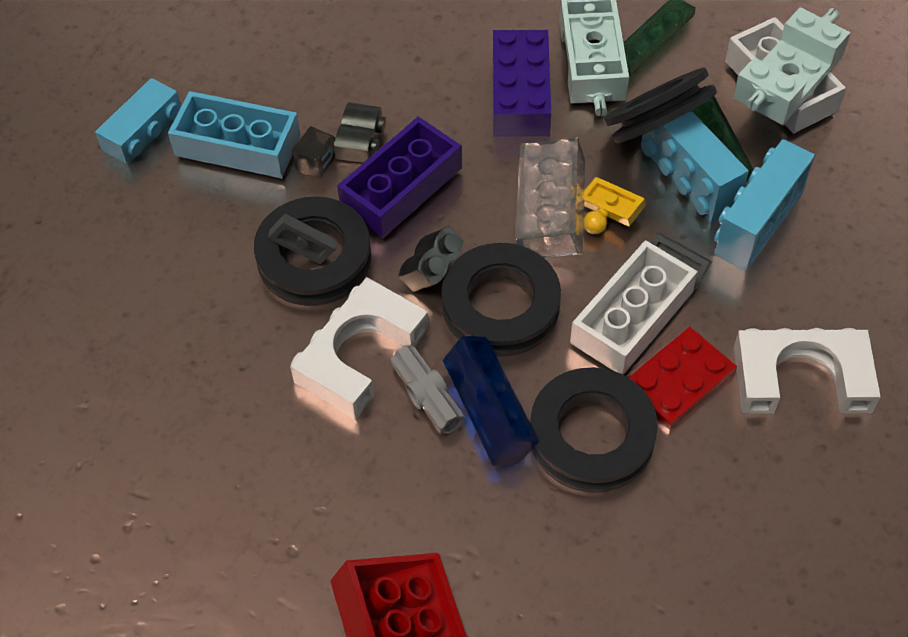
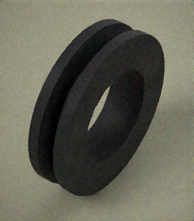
[604,67,717,143]
[254,197,371,306]
[442,243,561,356]
[530,367,658,493]

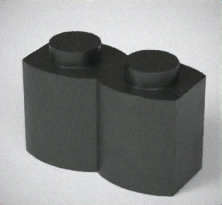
[334,102,386,163]
[399,226,464,292]

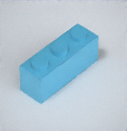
[95,78,181,165]

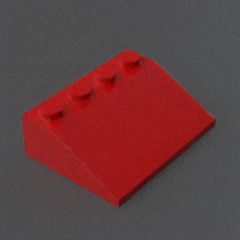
[330,553,467,637]

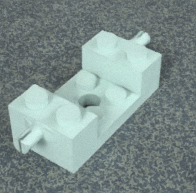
[559,0,629,116]
[733,7,851,125]

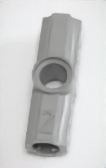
[390,345,464,434]

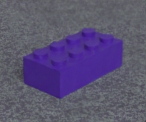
[493,30,551,137]
[337,116,462,238]

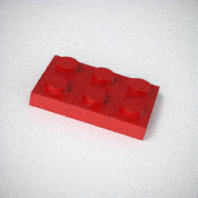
[628,326,737,430]

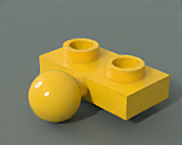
[579,177,646,234]

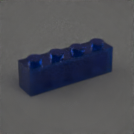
[443,336,539,466]

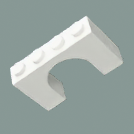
[290,277,429,420]
[734,328,880,414]

